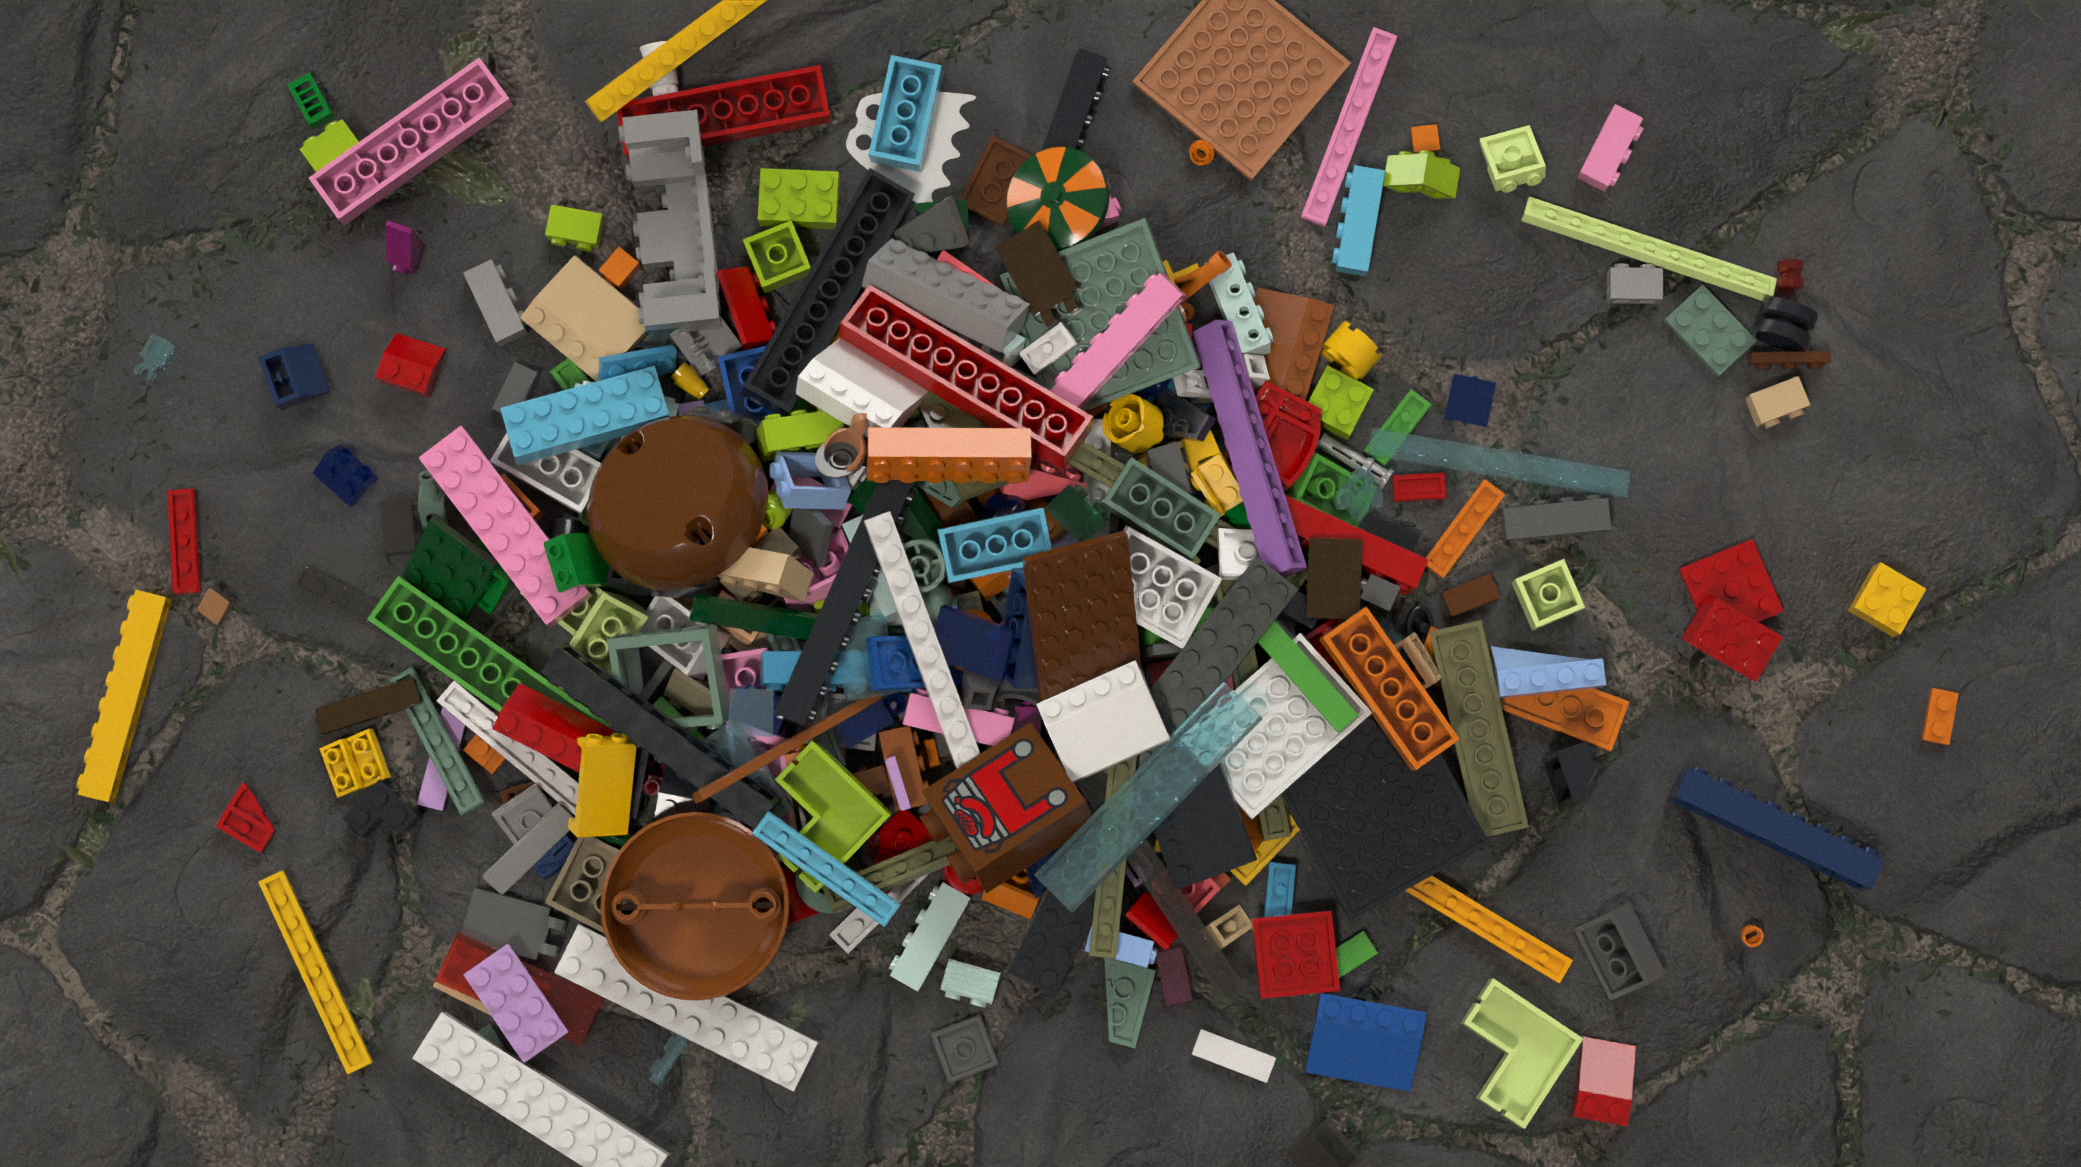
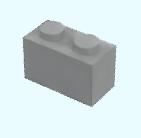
[1607,264,1663,304]

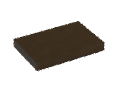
[1306,538,1363,619]

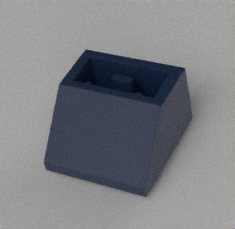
[258,343,331,411]

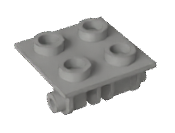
[669,315,742,377]

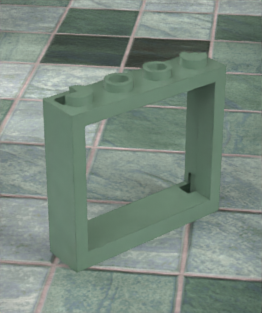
[607,624,731,731]

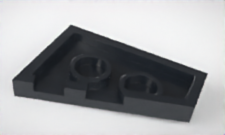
[1152,385,1216,442]

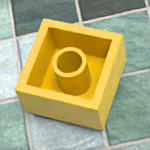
[1847,562,1926,637]

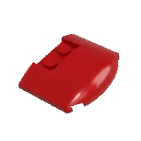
[1223,380,1322,492]

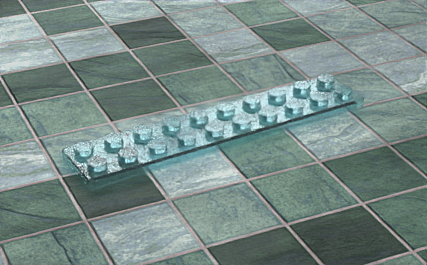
[1034,682,1262,913]

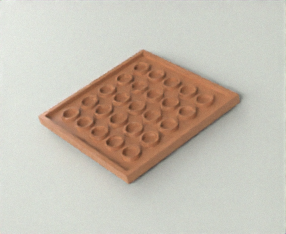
[1132,0,1351,182]

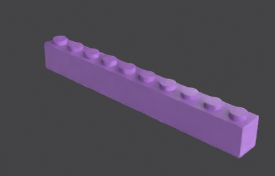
[1193,320,1307,578]

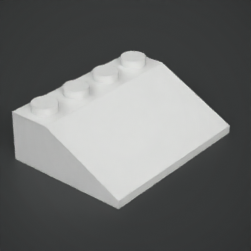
[796,338,928,438]
[1123,525,1222,649]
[1037,661,1170,783]

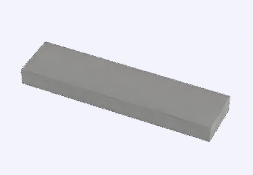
[482,802,575,895]

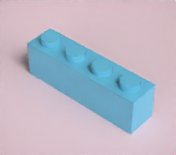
[1332,165,1385,277]

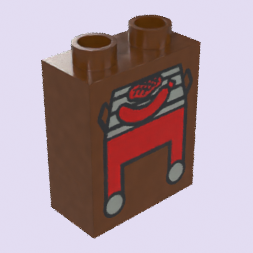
[920,722,1095,894]

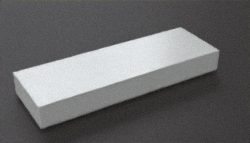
[1192,1029,1276,1083]

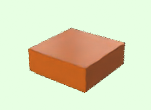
[1410,124,1440,154]

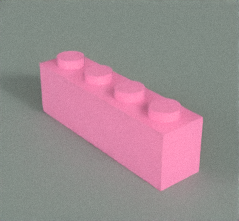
[902,689,1015,746]

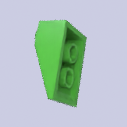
[1284,453,1377,528]

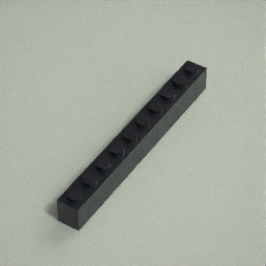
[993,47,1111,292]
[774,480,917,729]
[541,642,781,829]

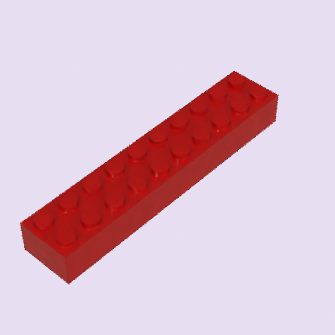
[840,285,1093,471]

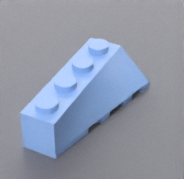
[1490,646,1606,699]

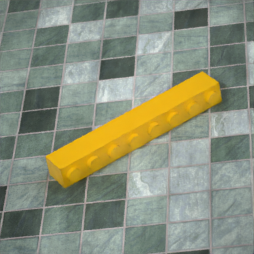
[77,589,172,804]

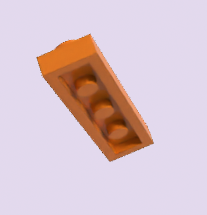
[1426,479,1506,579]

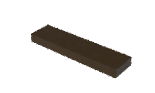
[315,678,422,735]

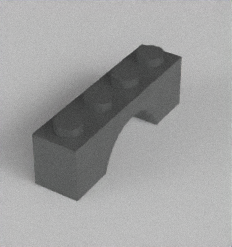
[960,668,1041,710]

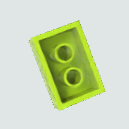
[758,168,840,229]
[755,408,844,462]

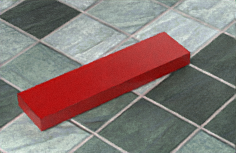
[167,488,201,595]

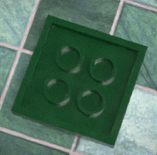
[402,516,498,622]

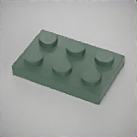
[1664,284,1757,377]

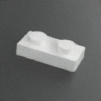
[1019,322,1078,375]

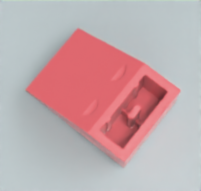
[999,456,1087,500]

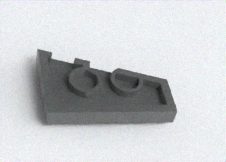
[894,195,970,252]

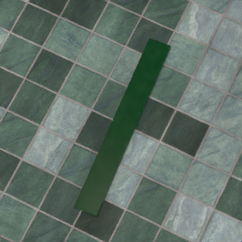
[689,593,905,650]

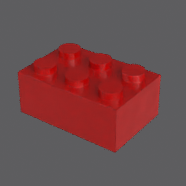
[1681,593,1783,682]

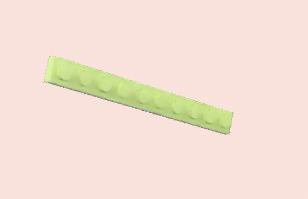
[1521,197,1777,301]

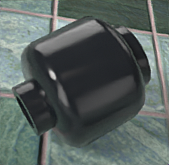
[549,514,584,539]

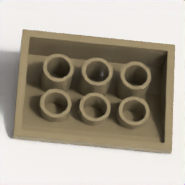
[545,837,634,934]

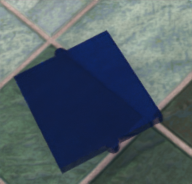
[1444,374,1496,427]

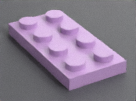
[463,944,569,1063]

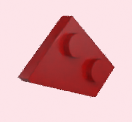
[215,782,276,854]

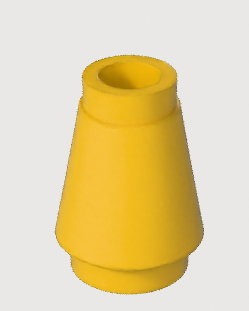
[671,362,710,400]

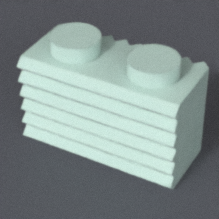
[940,959,1001,1008]

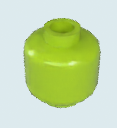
[762,490,792,530]

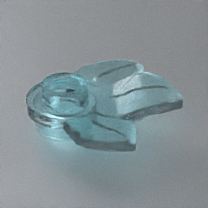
[1334,470,1383,522]

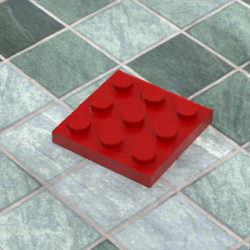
[1678,539,1784,622]
[1251,911,1340,999]

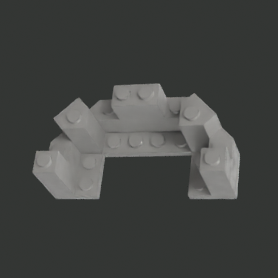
[619,110,722,333]

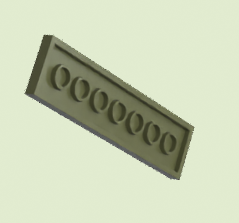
[1429,620,1529,837]

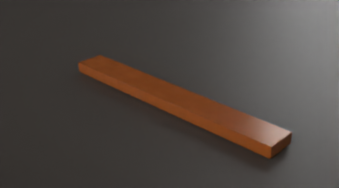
[692,691,883,804]

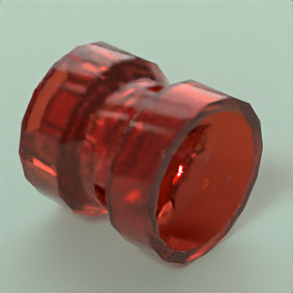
[1777,259,1804,290]

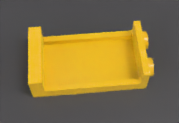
[568,733,636,838]

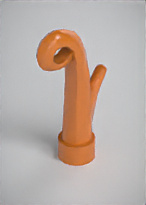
[1174,251,1232,321]

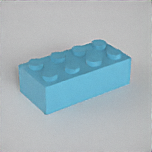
[868,55,944,172]
[937,507,1052,583]

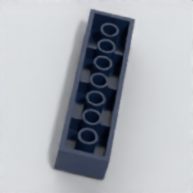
[1667,766,1885,891]

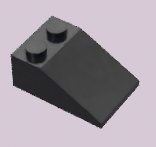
[654,741,725,819]

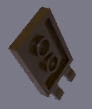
[995,220,1082,328]

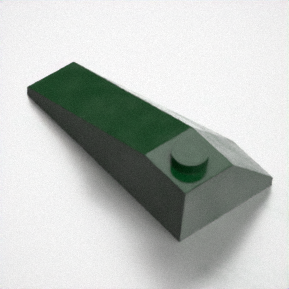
[847,477,944,546]

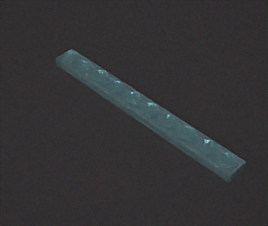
[1367,428,1631,498]

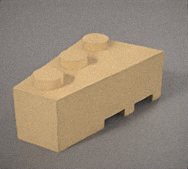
[718,548,814,603]

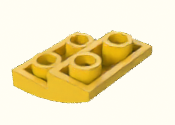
[319,728,391,798]

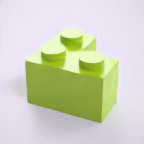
[1383,150,1460,199]

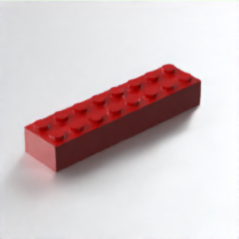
[617,65,832,161]

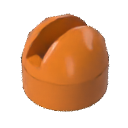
[1740,925,1764,947]

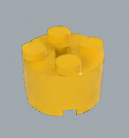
[1321,321,1383,380]
[1102,394,1164,454]

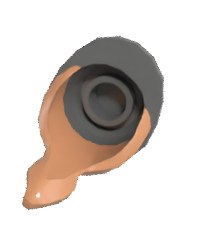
[814,413,868,479]

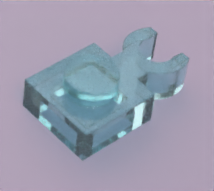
[133,333,177,383]

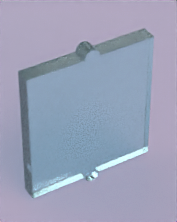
[729,686,774,739]

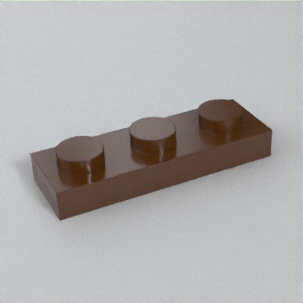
[1747,351,1831,370]

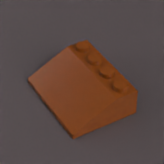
[1253,288,1334,400]

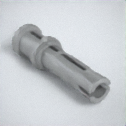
[1317,433,1394,491]

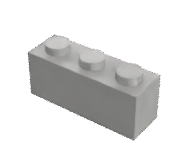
[463,259,528,347]

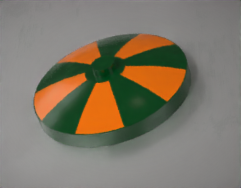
[1007,147,1110,251]

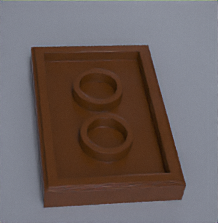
[959,135,1032,228]

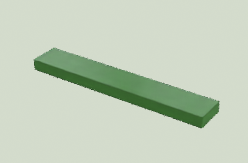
[1258,621,1358,733]

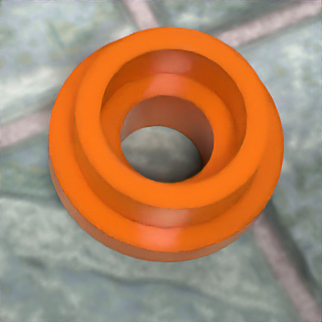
[1189,140,1215,165]

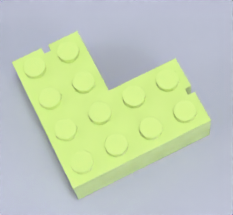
[1461,978,1583,1129]

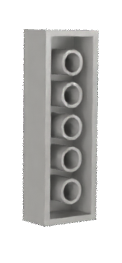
[862,238,1030,352]

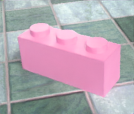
[1577,104,1643,192]

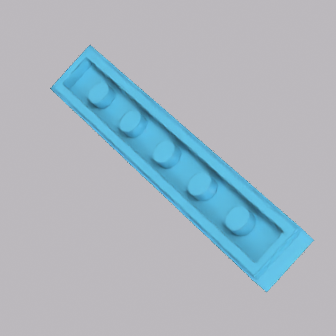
[752,811,900,927]

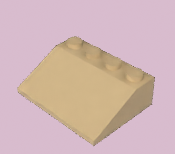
[520,256,648,382]

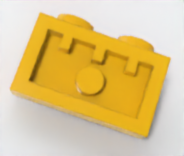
[1190,452,1243,517]

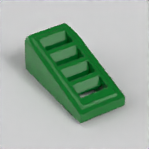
[287,72,335,130]

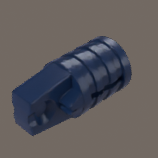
[534,834,575,880]

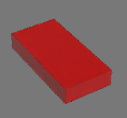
[1392,472,1447,502]

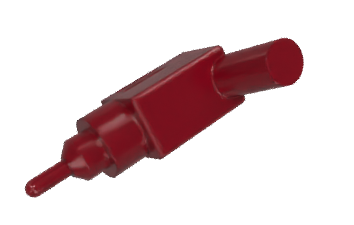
[644,764,665,796]

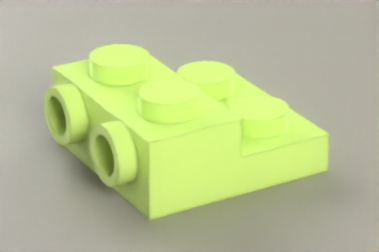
[1480,125,1546,193]

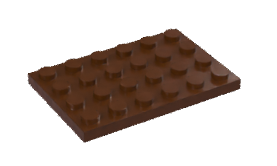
[1022,531,1142,702]

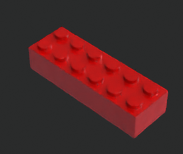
[1285,495,1428,596]

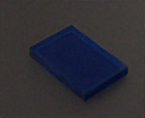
[935,605,1017,682]

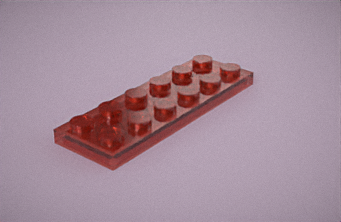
[435,932,604,1046]

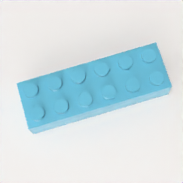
[500,366,669,465]

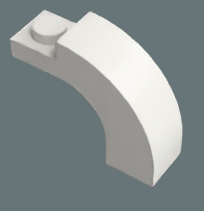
[1173,353,1270,403]

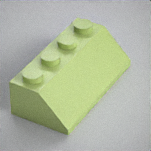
[559,591,648,690]

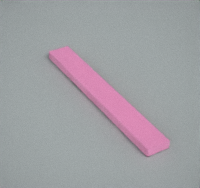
[1301,27,1398,227]

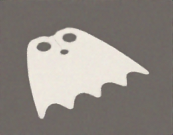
[846,92,976,203]

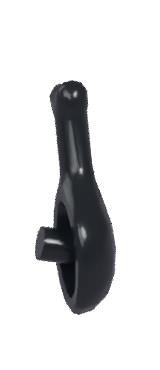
[1405,604,1433,673]

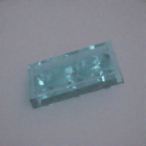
[838,614,900,702]

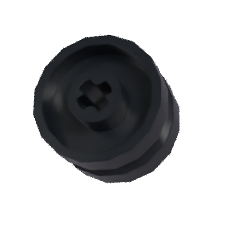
[1751,297,1818,352]

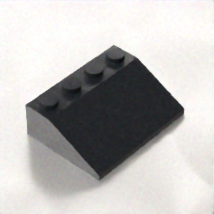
[1138,759,1257,889]

